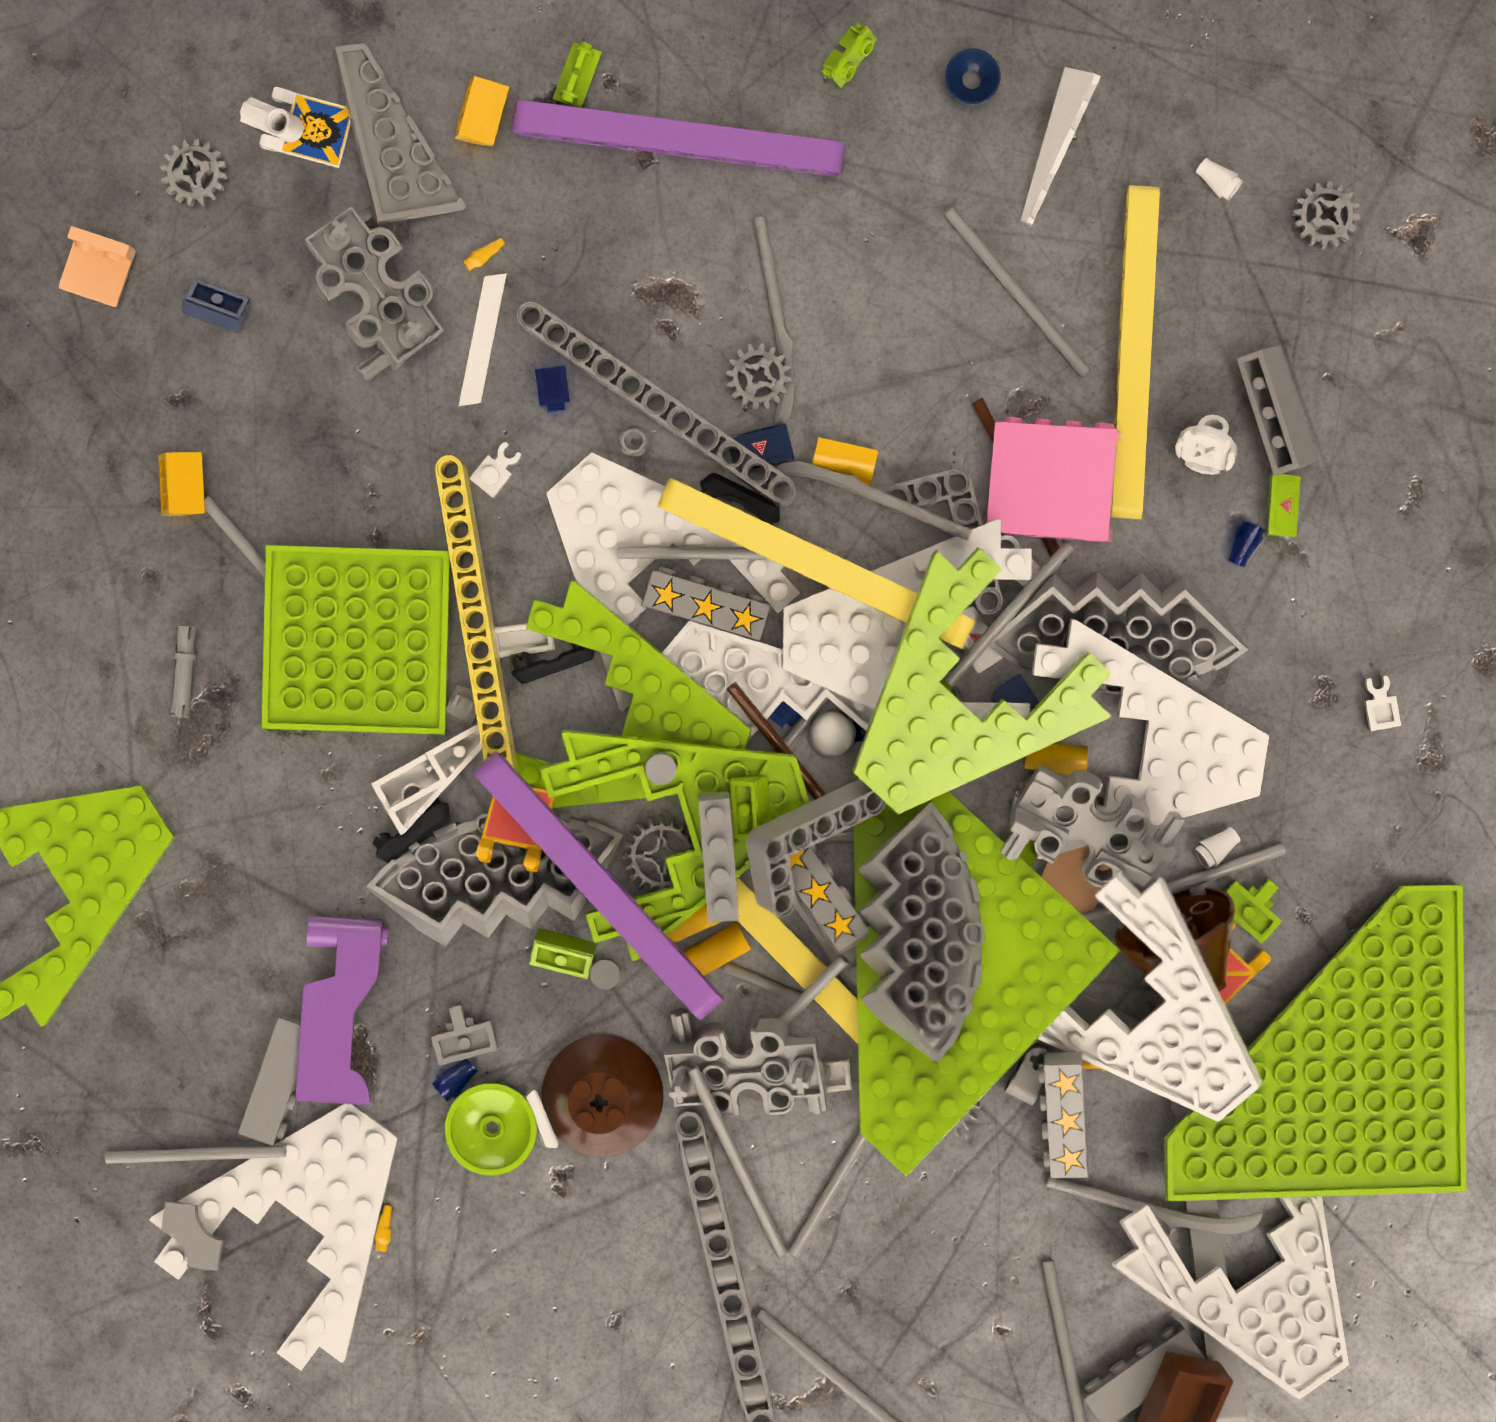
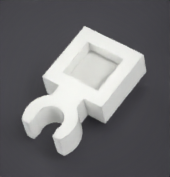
[469,442,522,498]
[1364,675,1401,731]

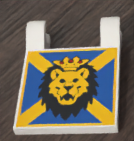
[259,87,351,168]

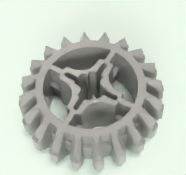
[621,814,694,893]

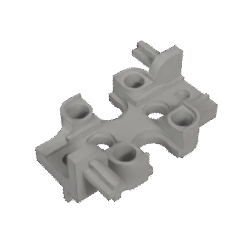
[304,205,444,382]
[1000,764,1186,888]
[664,1008,831,1119]

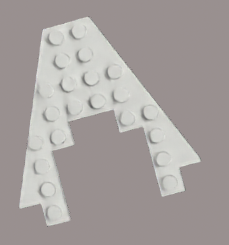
[546,452,800,712]
[783,520,1032,721]
[1009,619,1269,859]
[662,621,874,871]
[1038,872,1262,1122]
[150,1104,399,1371]
[1112,1197,1349,1399]

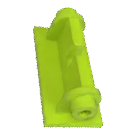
[820,23,877,88]
[553,41,602,108]

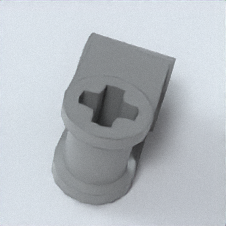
[1004,1043,1050,1105]

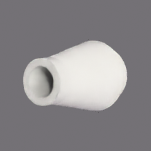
[1196,158,1243,200]
[1193,827,1241,869]

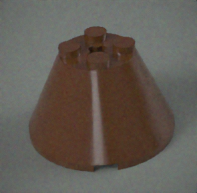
[1114,888,1235,991]
[542,1034,664,1157]

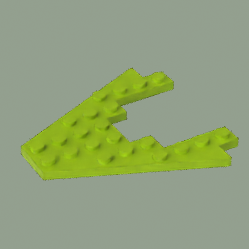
[852,547,1112,814]
[492,581,752,808]
[540,730,810,961]
[0,785,175,1027]

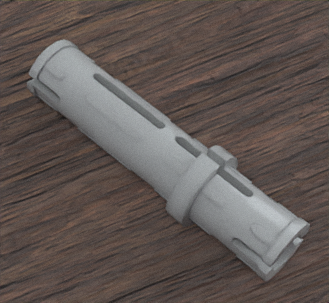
[169,625,197,718]

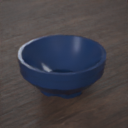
[945,48,1001,105]

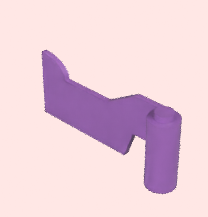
[295,916,389,1105]

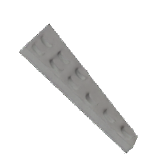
[333,43,466,225]

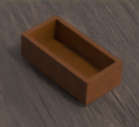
[1136,1352,1233,1422]

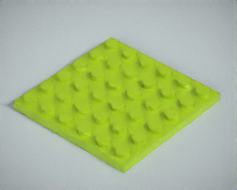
[262,545,451,735]

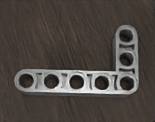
[885,468,1003,616]
[746,780,886,918]

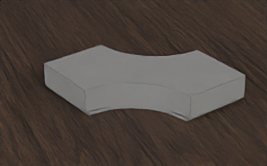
[161,1200,223,1271]

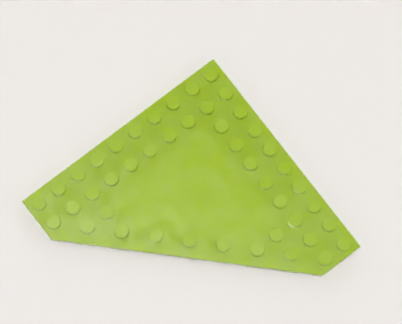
[853,778,1120,1177]
[1164,884,1467,1201]

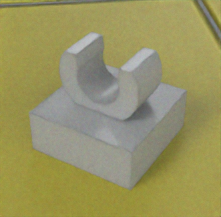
[446,684,477,724]

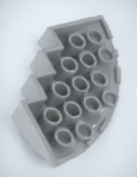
[989,571,1248,694]
[858,802,984,1063]
[367,813,623,947]

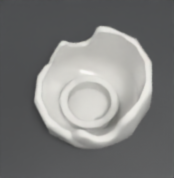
[807,710,857,758]

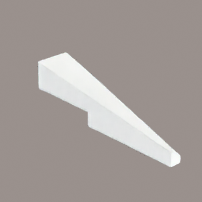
[1020,67,1101,226]
[371,712,510,835]

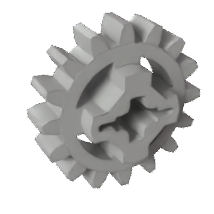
[160,139,228,207]
[1292,181,1361,249]
[726,343,792,410]

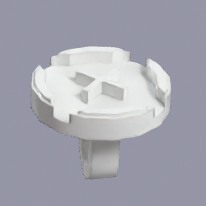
[1175,415,1237,475]

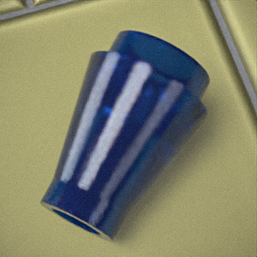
[1228,520,1265,568]
[431,1059,478,1102]

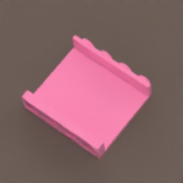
[986,417,1121,543]

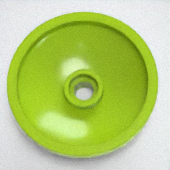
[445,1083,537,1176]

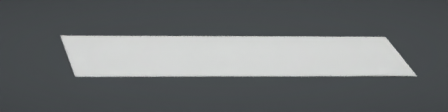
[459,273,507,406]

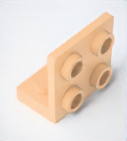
[59,226,136,307]

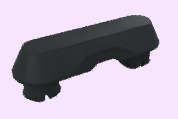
[700,473,780,525]
[511,643,595,684]
[373,797,450,863]

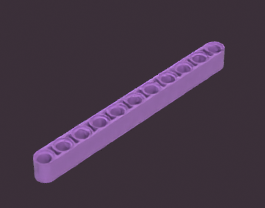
[511,100,845,176]
[473,751,724,1020]

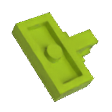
[1225,878,1282,944]

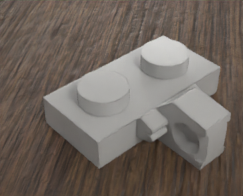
[431,1003,499,1066]

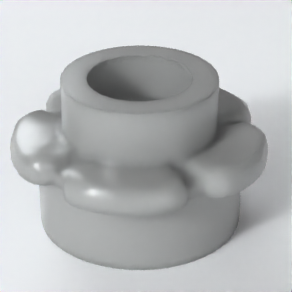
[619,426,649,456]

